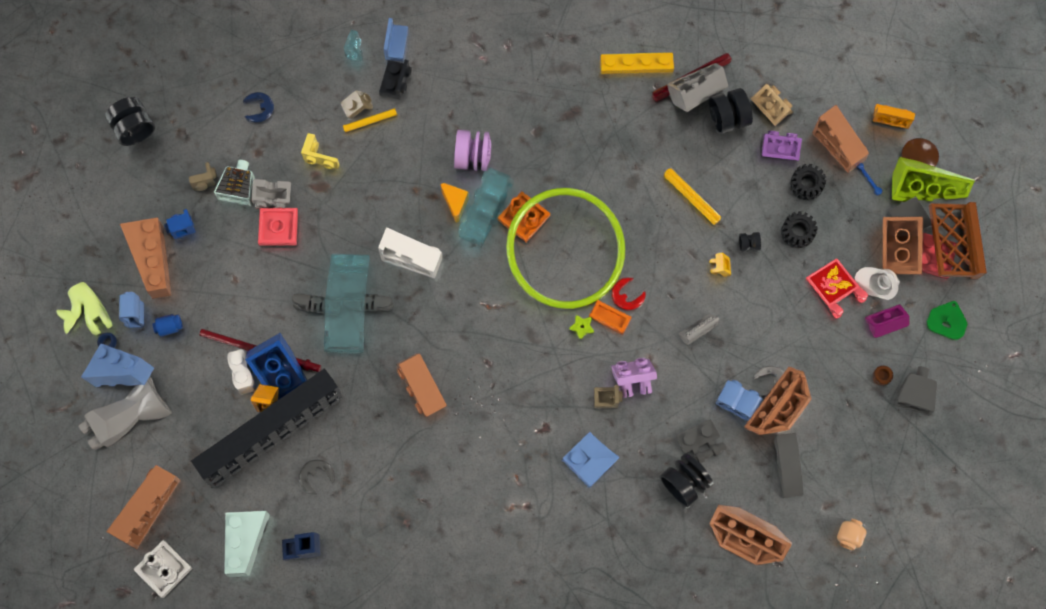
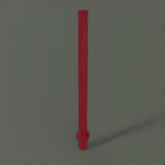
[199,329,322,372]

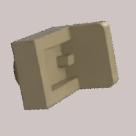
[340,90,373,119]
[189,162,217,191]
[594,385,622,408]

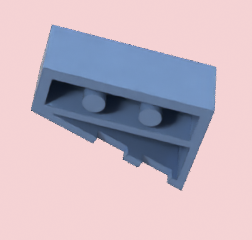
[81,344,154,387]

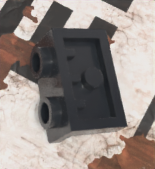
[379,59,412,100]

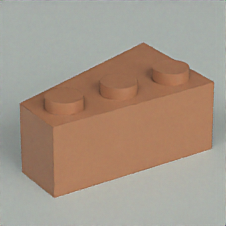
[812,105,869,173]
[396,353,447,417]

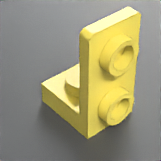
[301,133,340,169]

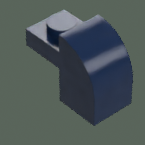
[282,532,321,561]

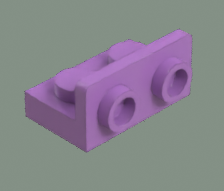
[761,131,802,161]

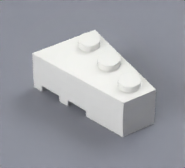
[378,227,442,278]

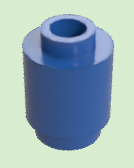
[152,314,183,337]

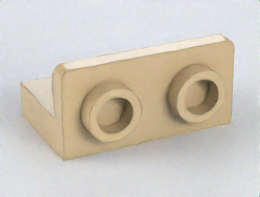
[750,84,793,126]

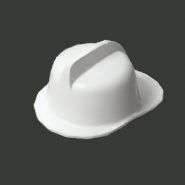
[855,267,900,300]

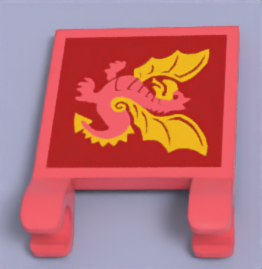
[806,258,868,319]

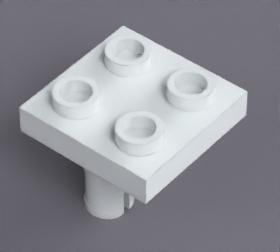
[133,540,193,598]

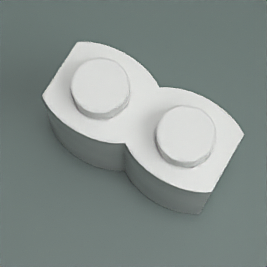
[227,349,256,395]

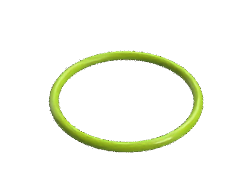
[506,188,625,309]

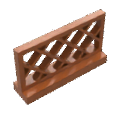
[929,202,987,280]

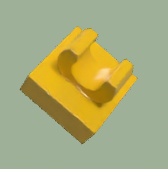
[709,252,731,277]

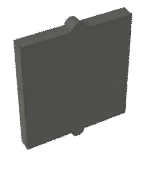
[888,196,931,230]

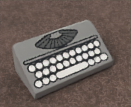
[679,314,720,345]

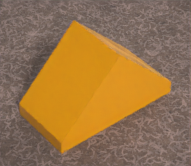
[440,183,469,223]
[251,384,279,412]

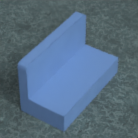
[384,18,408,62]

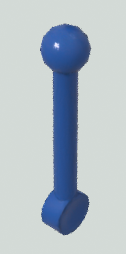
[857,163,882,195]

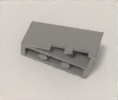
[667,63,729,112]

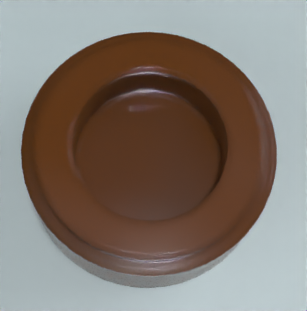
[873,365,894,386]

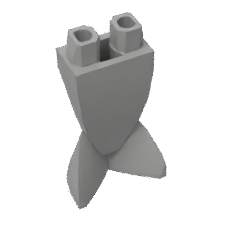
[78,377,172,450]

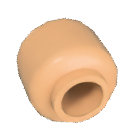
[837,519,867,551]

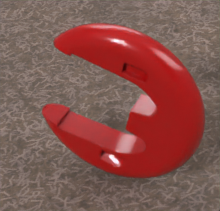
[612,277,646,310]

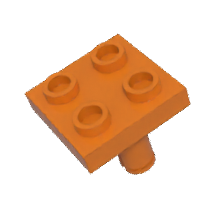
[498,191,551,243]

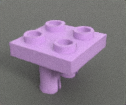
[611,358,657,398]

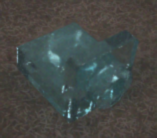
[344,29,363,61]

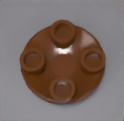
[902,138,939,167]

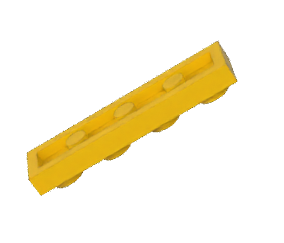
[600,52,674,74]

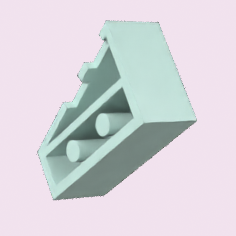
[225,511,270,577]

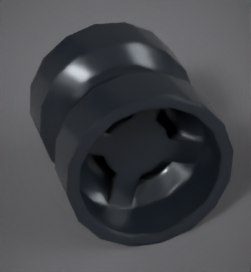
[739,232,761,252]

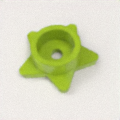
[569,315,594,339]

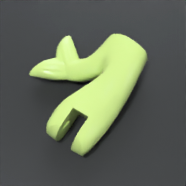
[56,282,113,336]

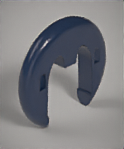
[243,92,274,123]

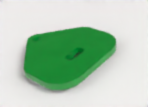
[927,301,968,340]

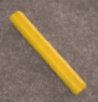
[664,168,721,225]

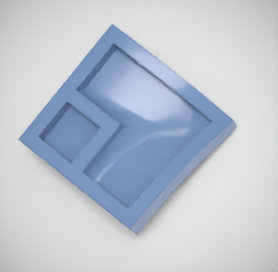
[562,432,620,488]

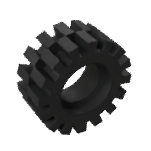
[790,164,826,200]
[781,211,818,248]

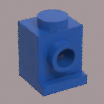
[164,209,196,240]

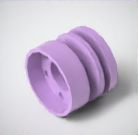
[454,130,492,171]

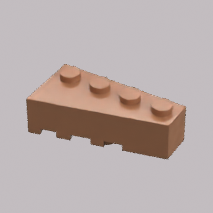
[120,217,171,299]
[106,465,180,549]

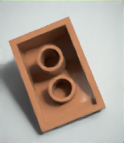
[883,217,923,274]

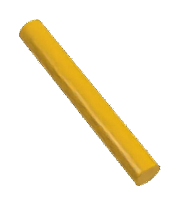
[343,108,397,132]

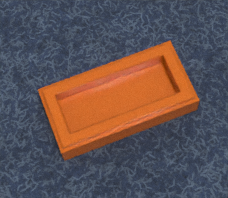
[589,300,632,335]

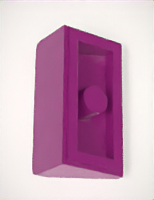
[865,304,910,338]

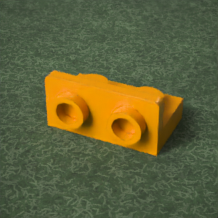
[872,104,915,129]

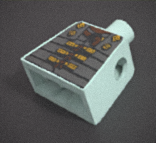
[214,160,255,206]

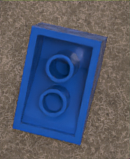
[245,333,307,400]

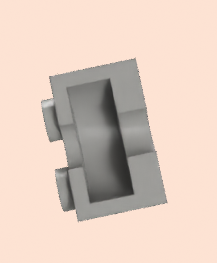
[252,179,291,209]

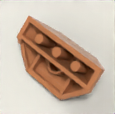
[744,367,812,435]
[710,505,792,565]

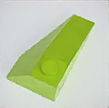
[891,157,975,202]

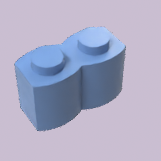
[119,292,144,329]
[716,380,763,421]

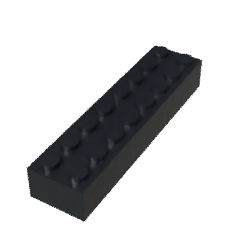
[191,368,343,488]

